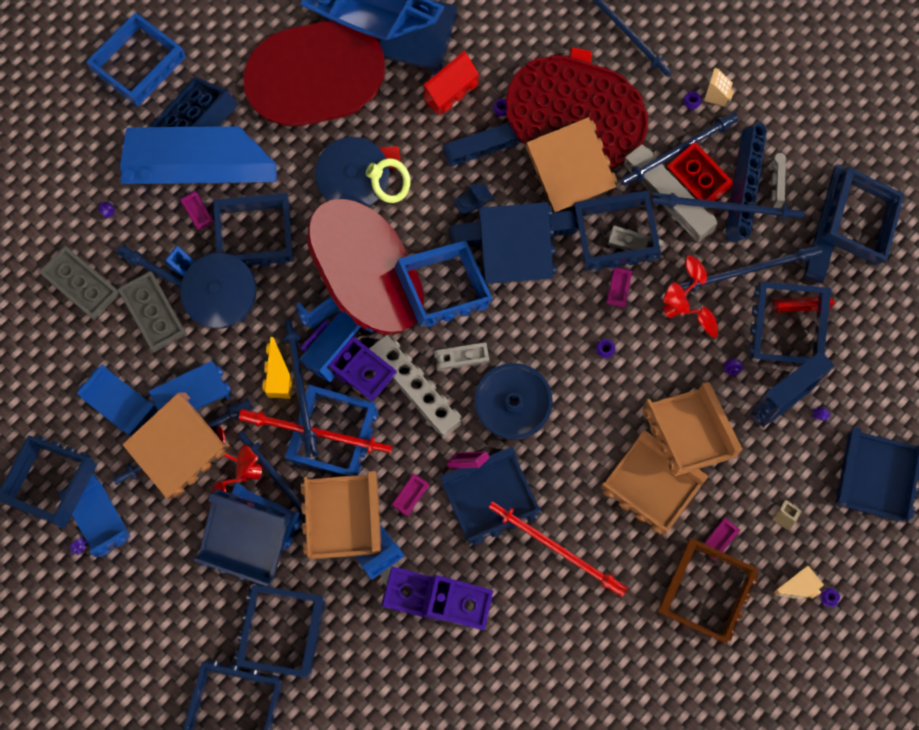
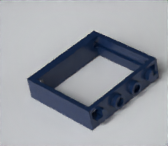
[820,167,904,265]
[574,190,661,271]
[214,193,294,268]
[748,282,831,363]
[751,351,834,428]
[0,435,97,529]
[234,584,326,679]
[183,660,284,730]

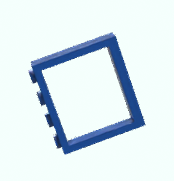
[87,12,186,107]
[394,240,492,327]
[285,385,379,477]

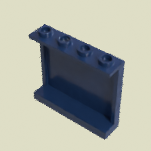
[379,0,457,75]
[479,202,556,284]
[835,427,919,523]
[440,446,542,546]
[193,489,291,586]

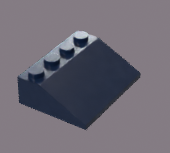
[150,76,238,127]

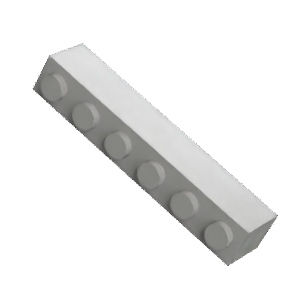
[624,145,717,243]

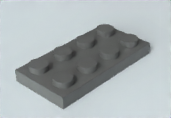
[39,246,120,320]
[118,271,187,353]

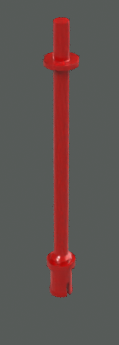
[239,409,393,454]
[488,501,628,597]

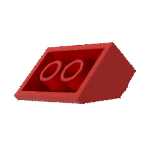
[424,51,479,116]
[667,142,733,201]

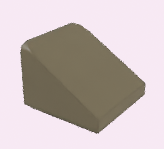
[773,500,802,530]

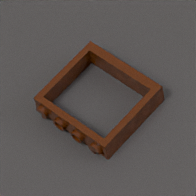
[657,538,759,644]

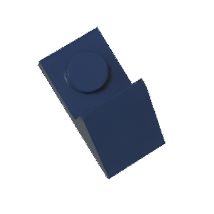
[453,184,494,217]

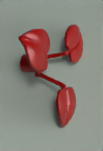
[663,255,718,339]
[210,425,262,504]

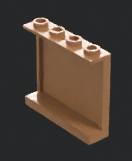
[525,117,617,213]
[642,382,742,476]
[123,392,230,498]
[601,430,709,536]
[301,471,382,560]

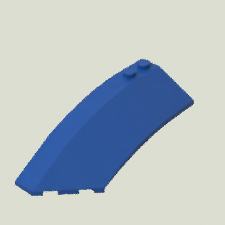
[300,0,444,40]
[120,126,277,184]

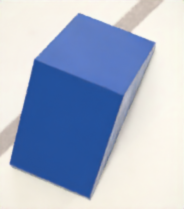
[165,245,195,278]

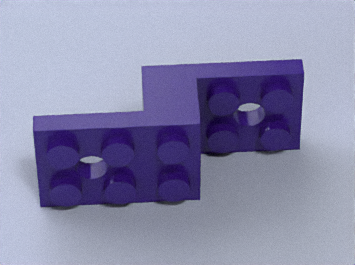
[301,320,397,402]
[381,566,494,631]

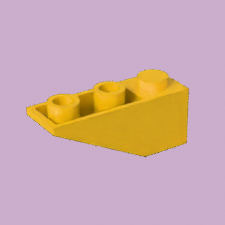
[263,337,292,399]

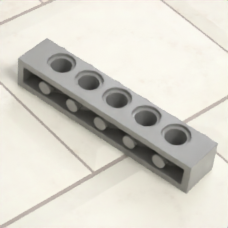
[369,335,461,439]

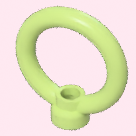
[366,159,410,203]

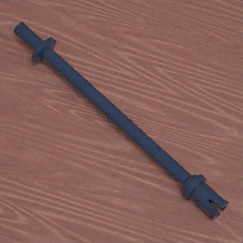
[592,0,672,77]
[620,111,739,185]
[652,192,805,221]
[116,244,247,323]
[679,244,823,293]
[282,320,318,458]
[113,398,254,485]
[238,431,306,519]

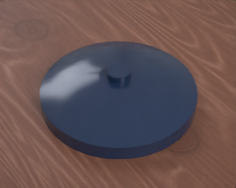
[315,137,390,207]
[180,253,257,329]
[475,363,553,440]

